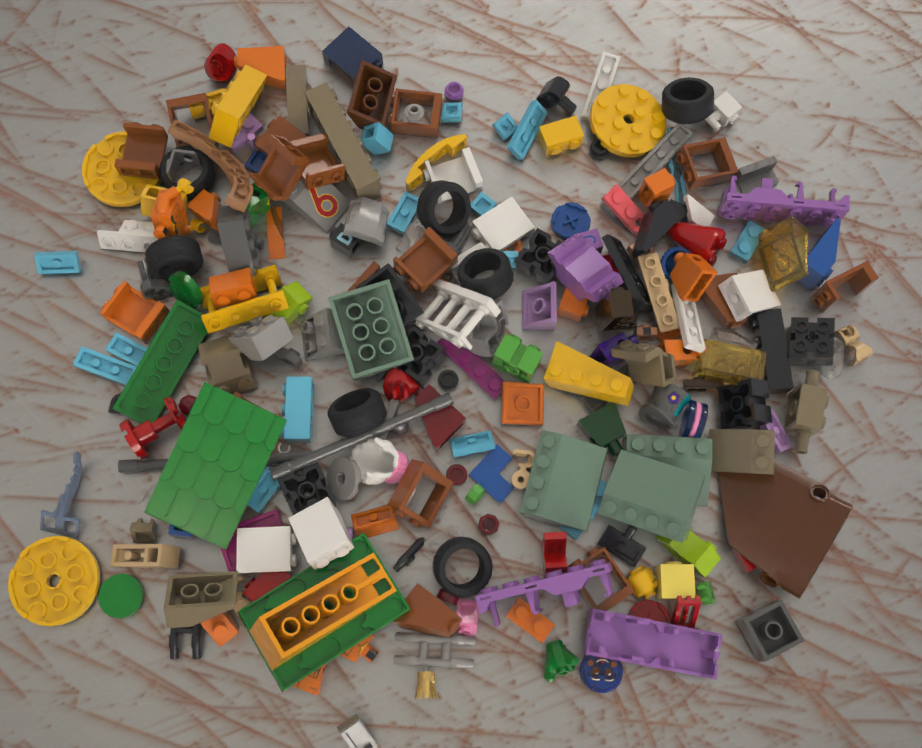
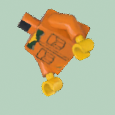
[150,178,205,239]

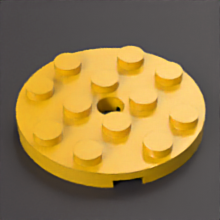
[589,84,666,158]
[82,131,161,207]
[8,536,100,626]

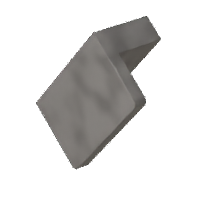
[736,156,779,194]

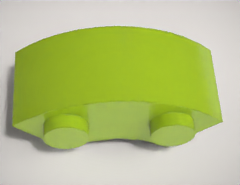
[263,281,313,325]
[656,528,721,578]

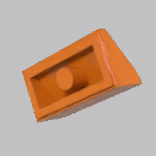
[351,505,399,538]

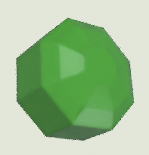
[465,483,485,505]

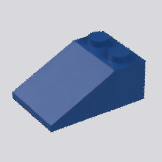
[790,218,841,291]

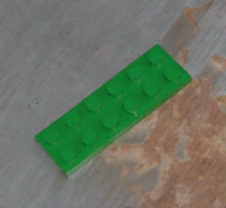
[112,299,207,424]

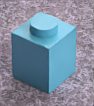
[361,122,394,155]

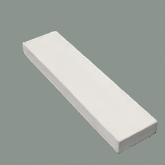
[581,52,621,122]
[671,283,706,353]

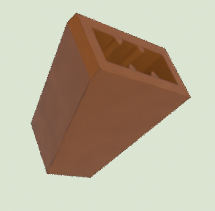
[700,272,748,329]
[393,583,463,638]

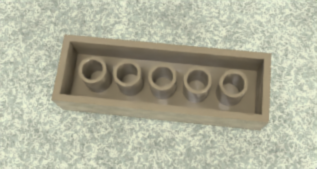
[305,83,382,200]

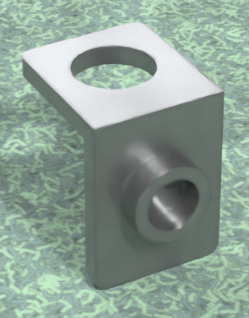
[166,149,200,183]

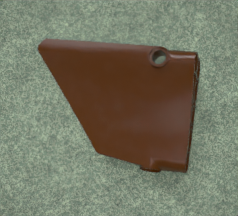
[718,460,853,599]

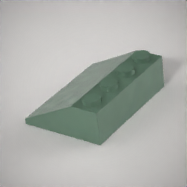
[328,279,414,381]
[520,430,608,532]
[622,434,712,506]
[598,449,705,543]

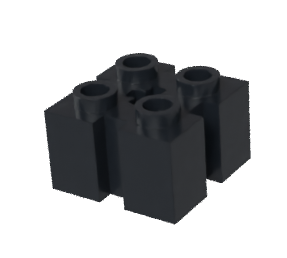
[515,228,562,284]
[789,317,835,366]
[396,325,448,387]
[718,378,773,429]
[278,463,336,516]

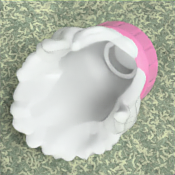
[349,437,409,485]

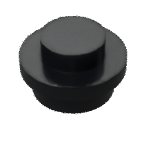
[589,139,609,159]
[438,370,459,390]

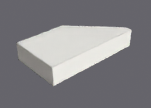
[683,194,715,226]

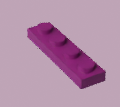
[437,338,506,401]

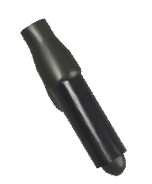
[392,537,425,572]

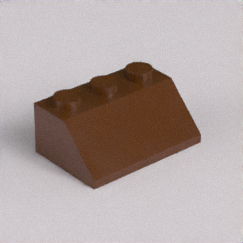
[347,60,397,130]

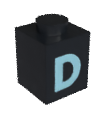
[329,223,362,258]

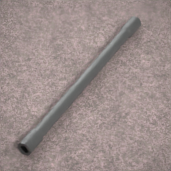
[269,392,454,481]
[118,451,312,473]

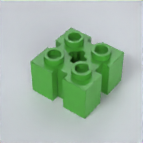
[492,334,543,383]

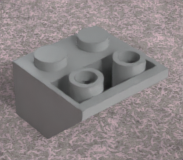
[300,308,344,360]
[229,315,294,361]

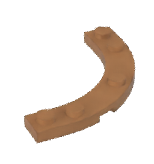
[167,119,253,213]

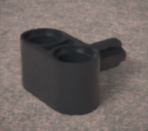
[536,76,577,115]

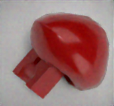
[383,368,419,403]

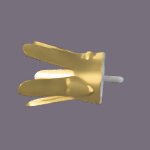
[414,666,438,699]

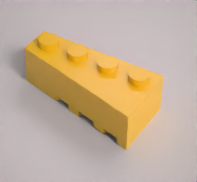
[209,65,267,148]
[544,341,634,406]

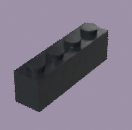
[749,308,794,394]

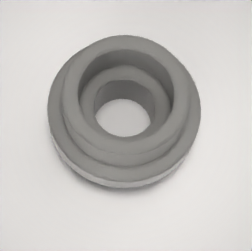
[404,104,424,123]

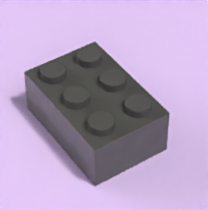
[217,205,260,277]

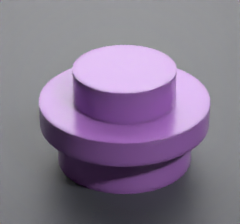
[445,81,464,101]

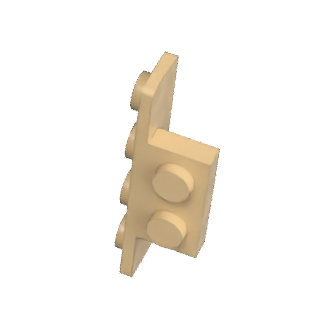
[637,252,680,333]

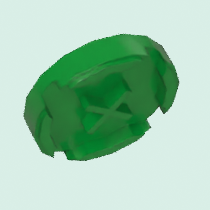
[168,271,203,309]
[98,573,145,619]

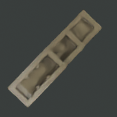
[286,65,309,136]

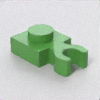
[697,581,716,605]

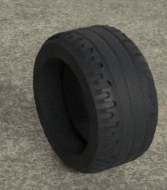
[662,77,714,124]
[159,145,215,201]
[416,180,471,236]
[145,235,203,281]
[457,248,514,300]
[327,388,387,437]
[433,536,493,597]

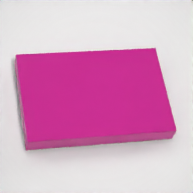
[220,509,284,572]

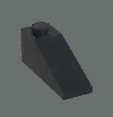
[632,198,681,258]

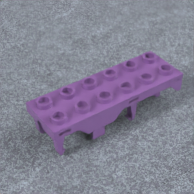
[717,176,850,228]
[475,559,613,627]
[583,608,723,680]

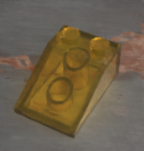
[758,216,808,292]

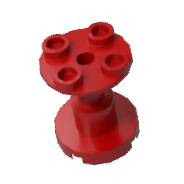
[119,397,187,460]

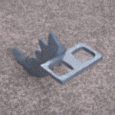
[40,452,82,539]

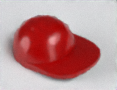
[204,43,236,82]

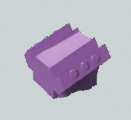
[547,234,624,303]

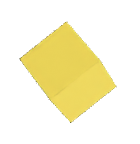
[654,561,695,600]

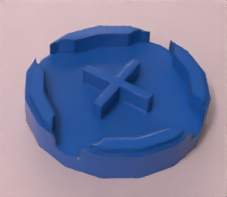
[551,202,591,241]

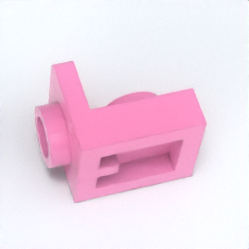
[455,598,479,636]

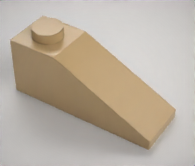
[110,544,181,569]

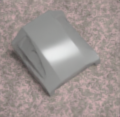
[343,197,389,247]

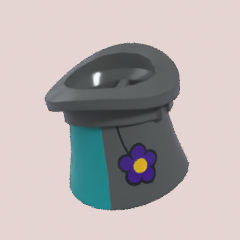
[638,384,691,429]

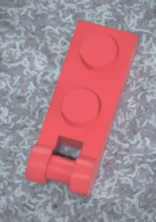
[601,184,644,238]

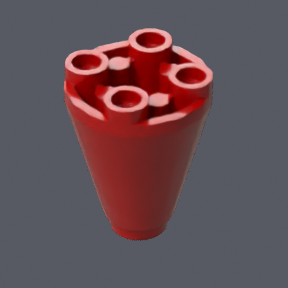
[668,222,727,267]

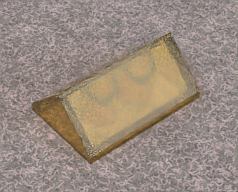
[692,339,766,385]

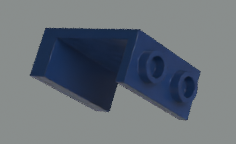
[322,26,383,83]

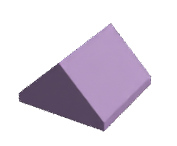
[522,281,557,331]

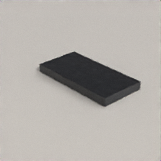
[602,234,653,313]

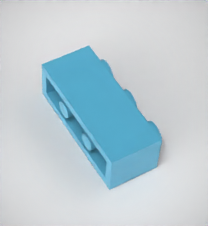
[281,377,314,443]

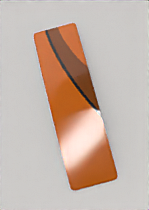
[266,206,285,260]

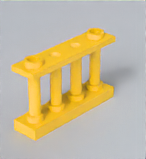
[199,264,289,334]

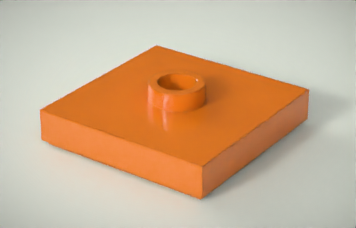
[501,381,544,426]

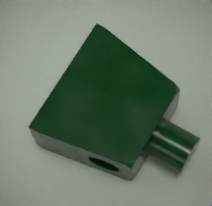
[576,403,626,456]

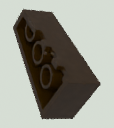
[595,287,637,332]

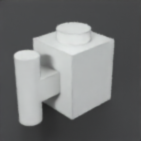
[705,91,742,131]

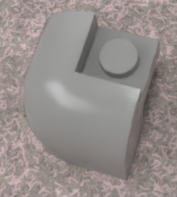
[460,299,508,357]

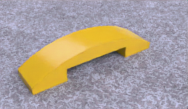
[405,134,467,193]

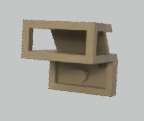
[198,333,257,395]
[611,340,677,387]

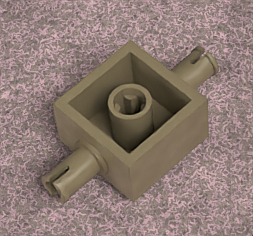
[783,370,829,454]

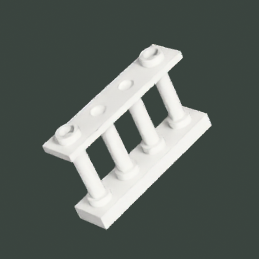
[412,279,501,350]

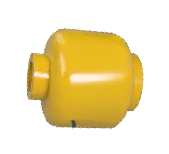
[627,565,658,600]

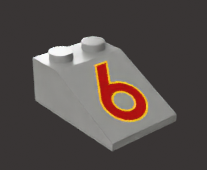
[281,179,351,233]

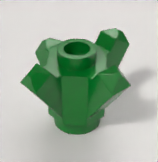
[544,640,579,682]

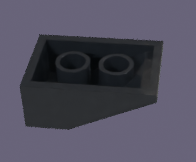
[355,263,424,327]

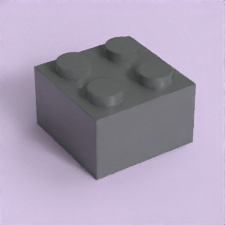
[736,600,805,662]

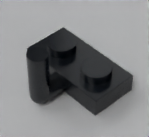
[597,525,646,567]

